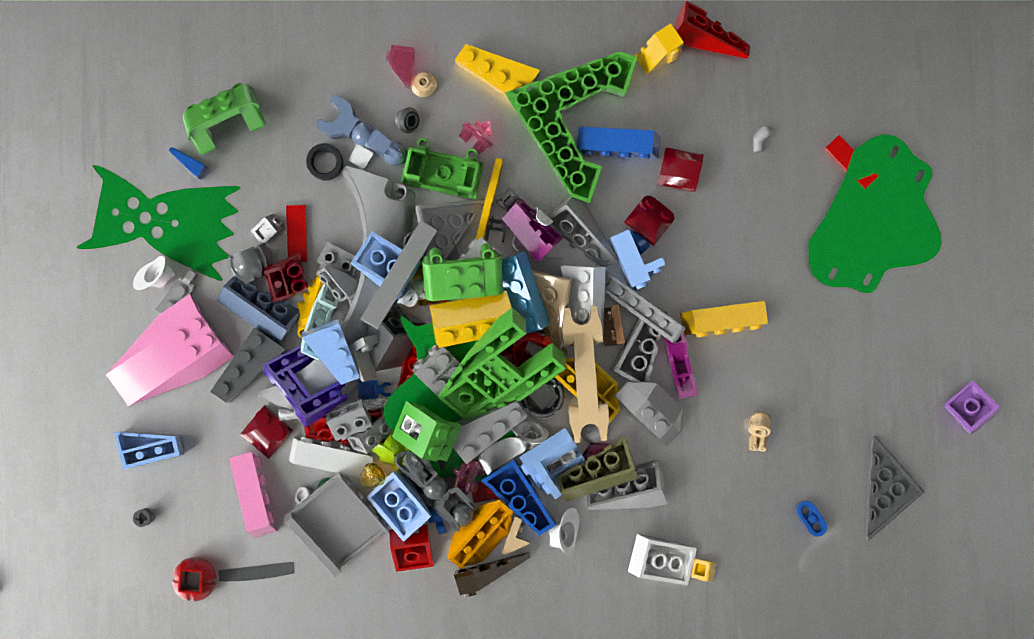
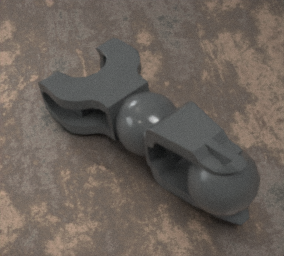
[394,451,478,532]

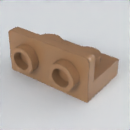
[604,305,625,347]

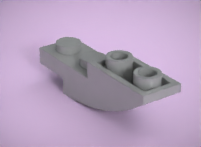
[316,265,359,306]

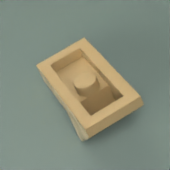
[502,516,530,555]

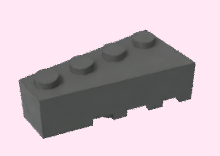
[210,328,288,403]

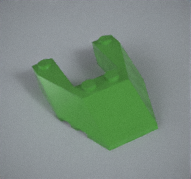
[438,308,566,420]

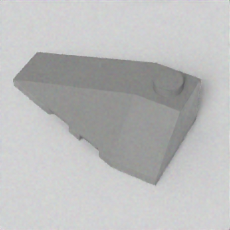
[547,196,618,267]
[586,460,668,510]

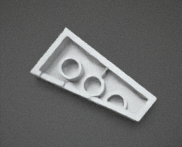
[288,437,373,479]

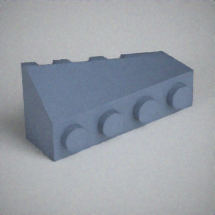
[217,276,300,345]

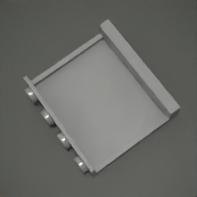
[285,472,389,577]

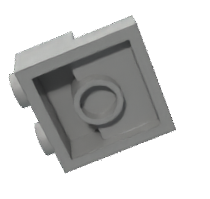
[412,345,460,396]

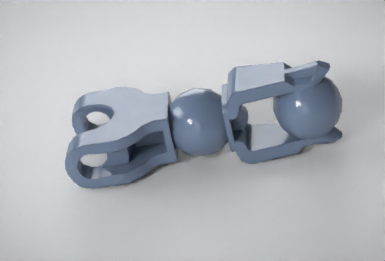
[315,95,407,165]

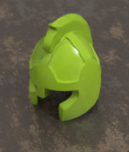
[372,431,411,470]

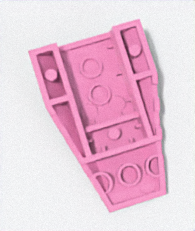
[106,294,234,406]

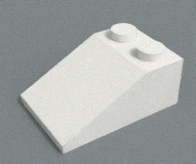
[628,534,697,585]

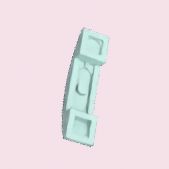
[301,284,339,360]

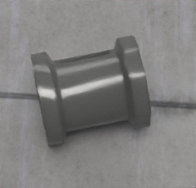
[496,188,521,212]
[133,508,154,527]

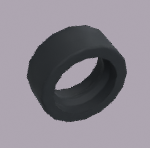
[306,143,344,181]

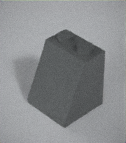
[366,307,413,371]

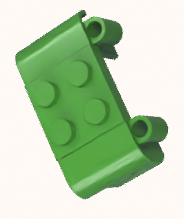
[183,83,266,154]
[401,138,484,200]
[422,243,504,301]

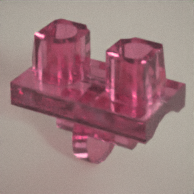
[459,120,494,154]
[453,458,485,495]

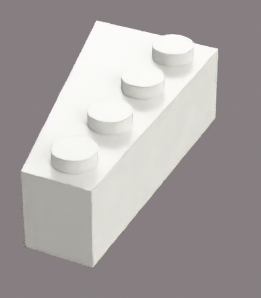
[561,265,606,345]

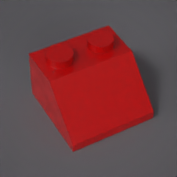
[389,524,434,572]

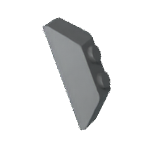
[614,382,683,447]

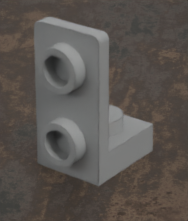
[348,335,379,382]
[347,415,393,454]

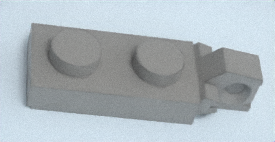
[155,270,198,313]

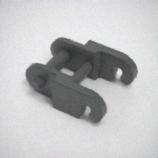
[486,216,506,243]

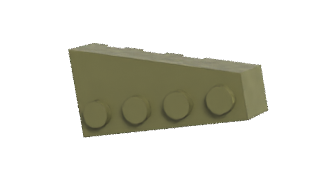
[556,436,639,502]

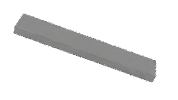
[361,221,437,329]
[595,263,686,344]

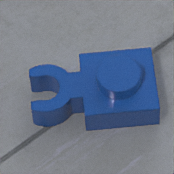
[358,380,391,400]

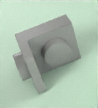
[251,214,285,244]

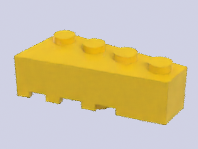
[455,44,540,98]
[680,301,768,337]

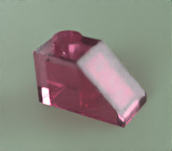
[386,44,415,89]

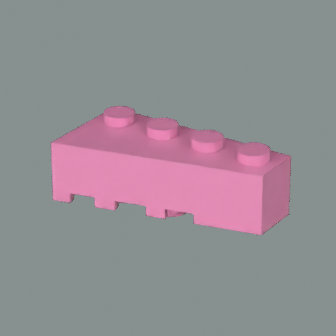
[229,452,277,538]

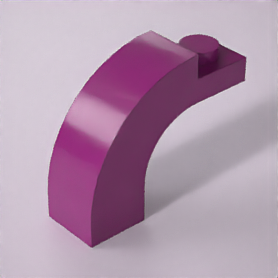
[664,332,698,399]

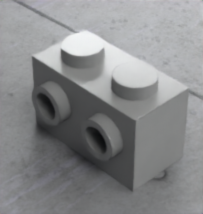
[316,242,358,278]
[326,399,372,441]

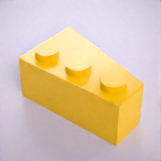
[635,23,684,75]

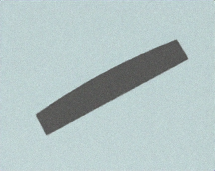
[218,562,295,581]

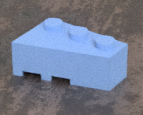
[301,319,360,385]
[114,431,184,470]

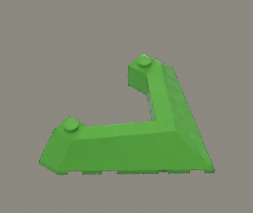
[505,51,638,203]

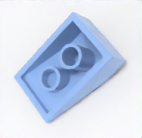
[351,231,422,299]
[366,470,432,542]

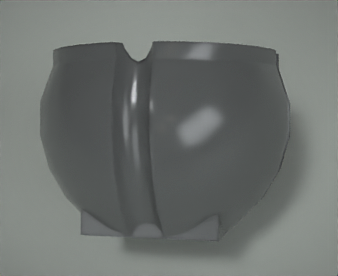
[228,243,273,285]
[521,377,565,418]

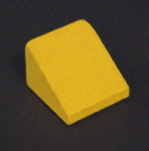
[690,558,717,582]

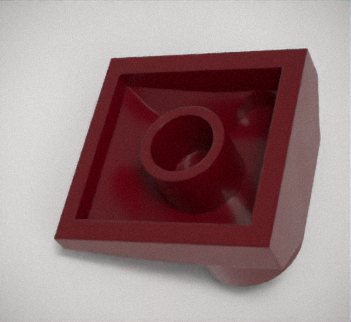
[624,196,675,246]
[240,405,294,459]

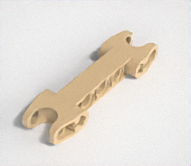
[562,305,609,443]

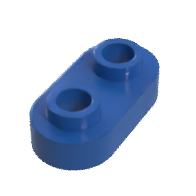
[796,501,827,537]

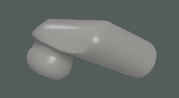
[753,126,773,153]

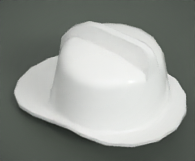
[133,256,175,290]
[512,413,549,449]
[550,507,580,554]

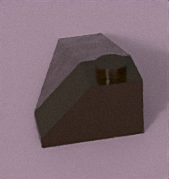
[454,552,531,597]

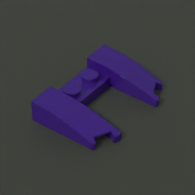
[263,345,347,427]

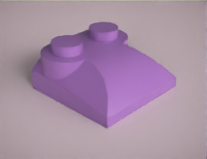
[944,380,1000,434]

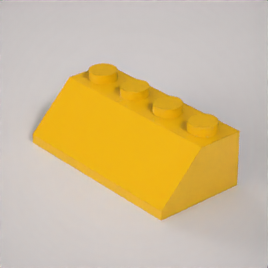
[429,290,511,348]

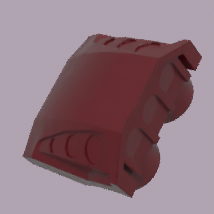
[657,147,704,192]
[263,252,309,303]

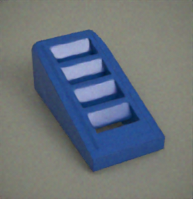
[169,147,208,180]

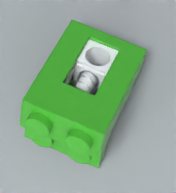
[392,401,462,462]

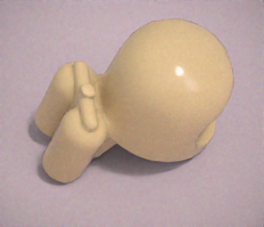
[749,411,772,452]

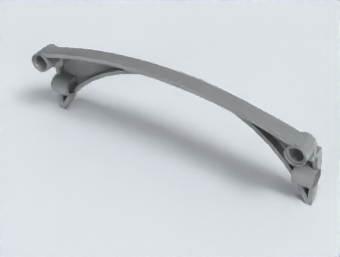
[258,165,416,410]

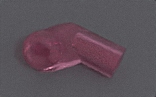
[583,443,609,460]

